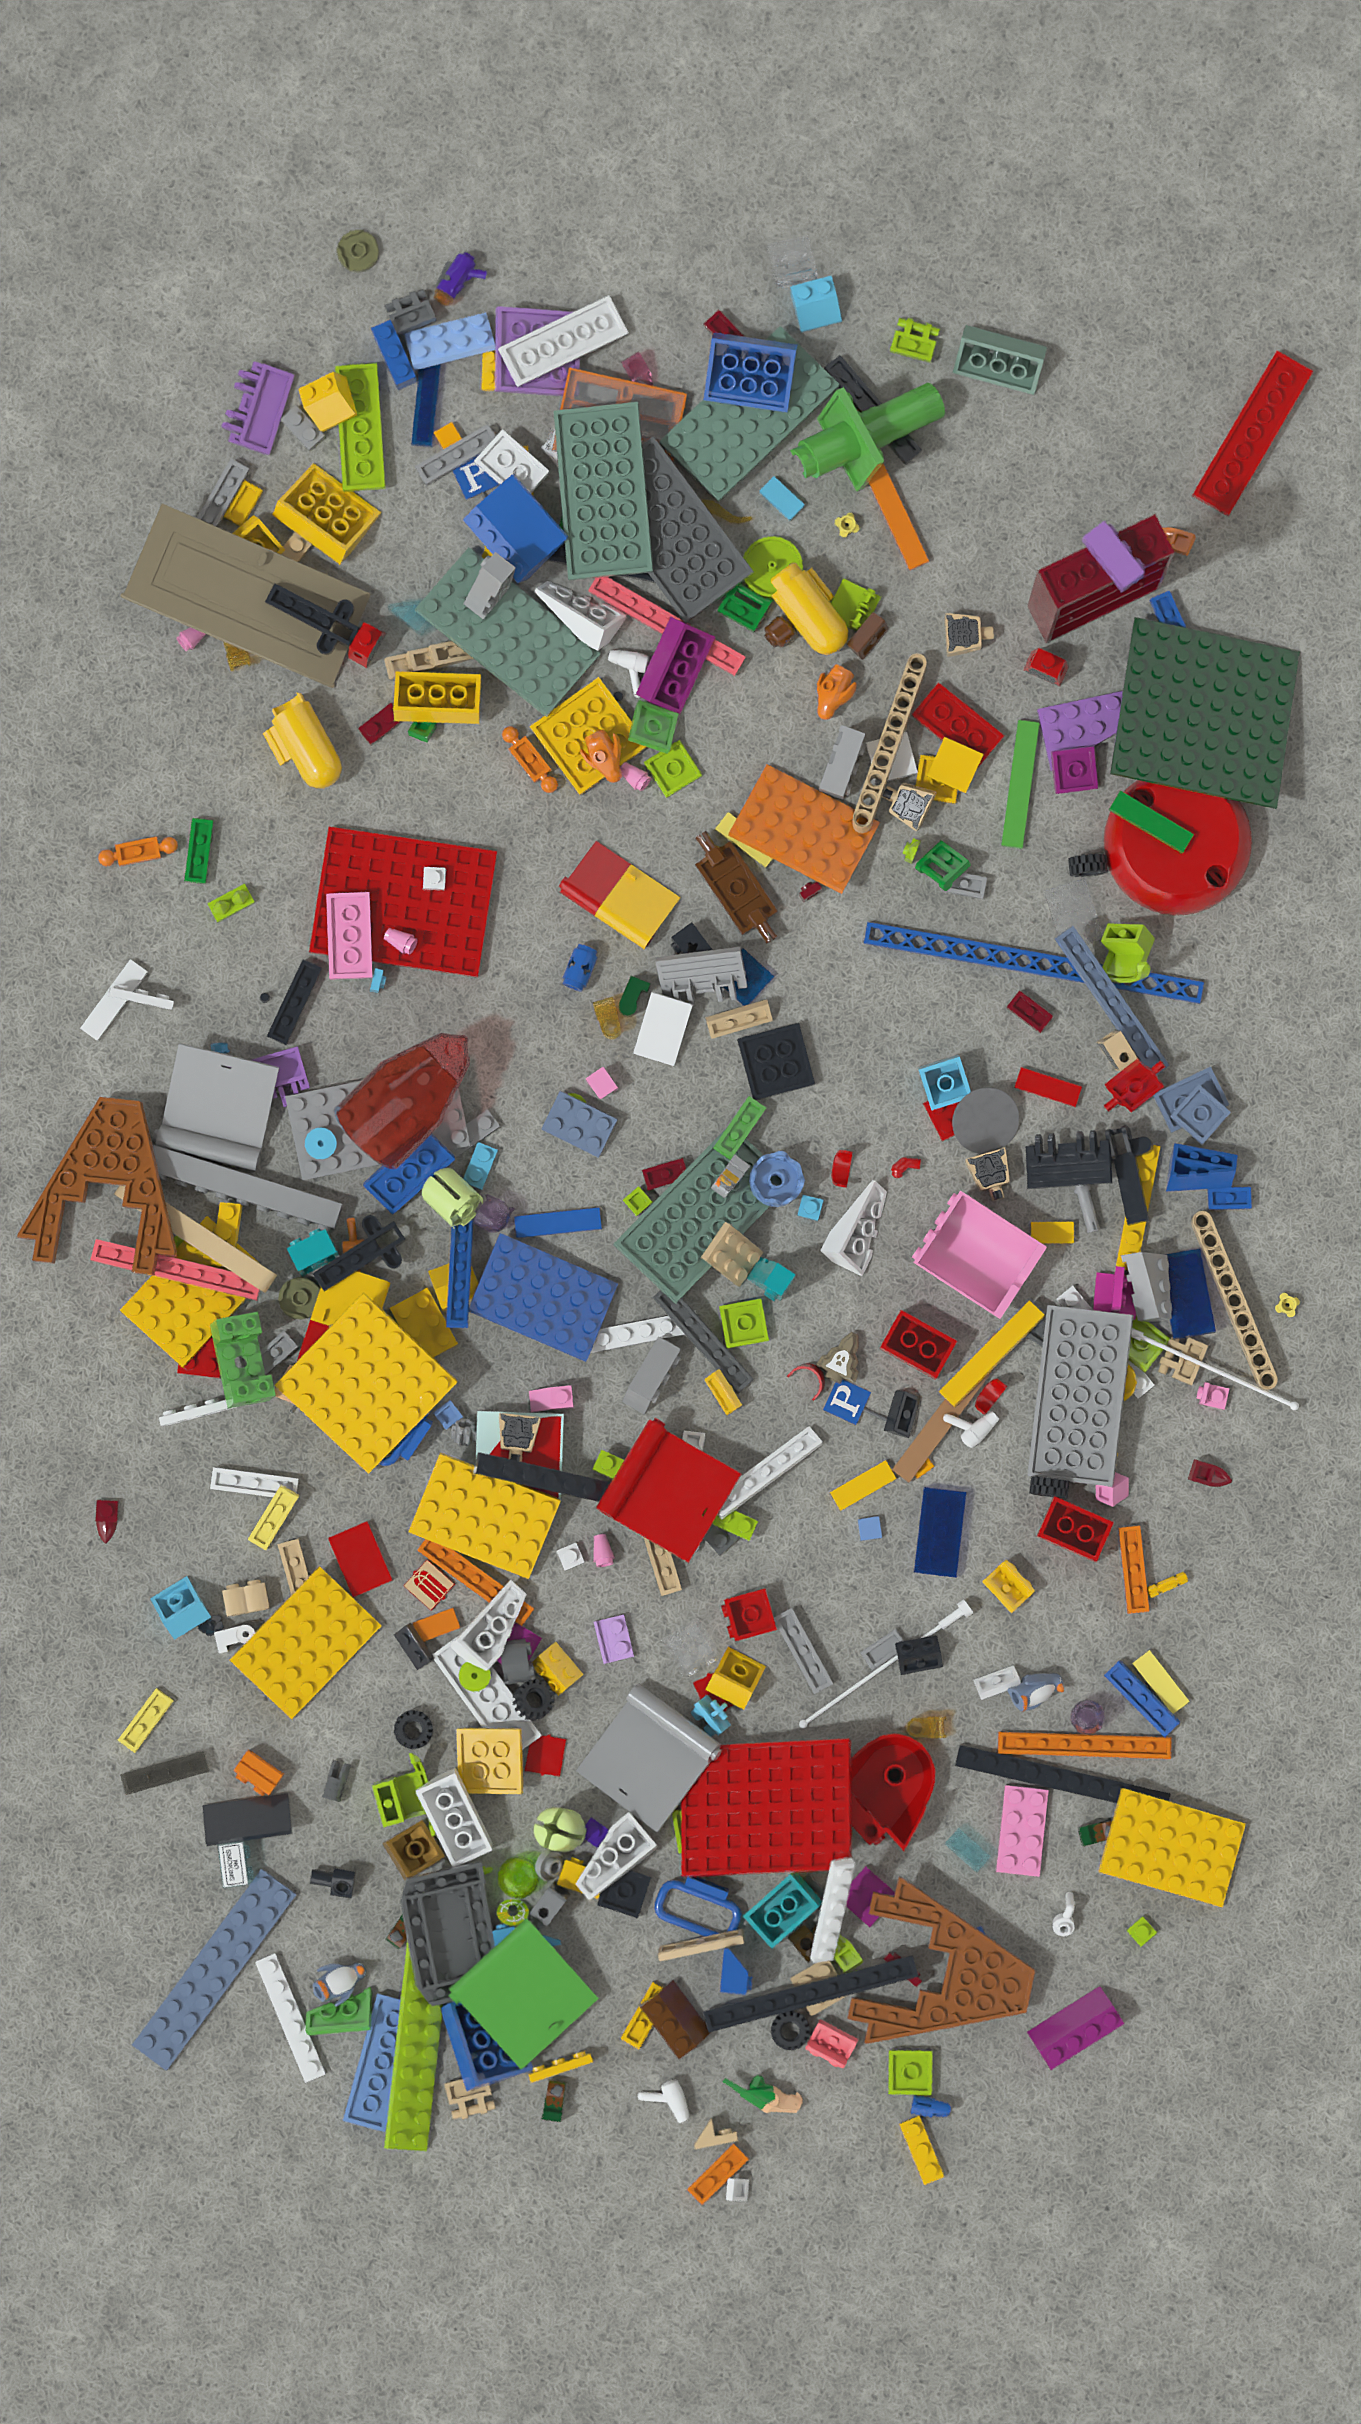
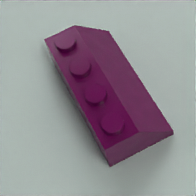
[636,617,715,714]
[1027,1986,1124,2070]

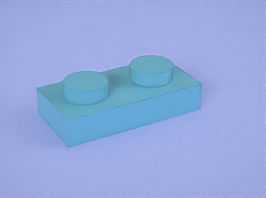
[463,1142,498,1190]

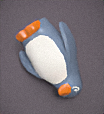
[1007,1673,1064,1712]
[313,1963,366,2006]

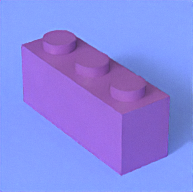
[1082,521,1144,592]

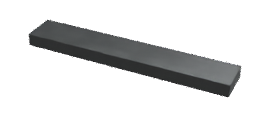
[652,1290,754,1394]

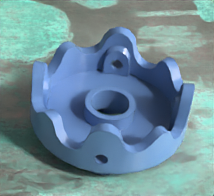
[749,1151,805,1207]

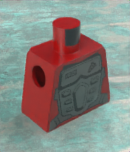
[348,622,387,668]
[1023,648,1069,687]

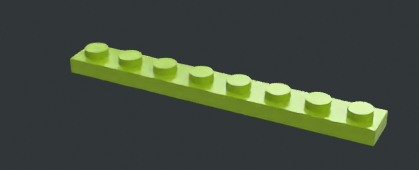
[592,1450,758,1541]

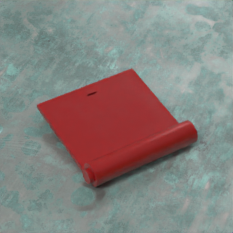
[596,1418,742,1563]

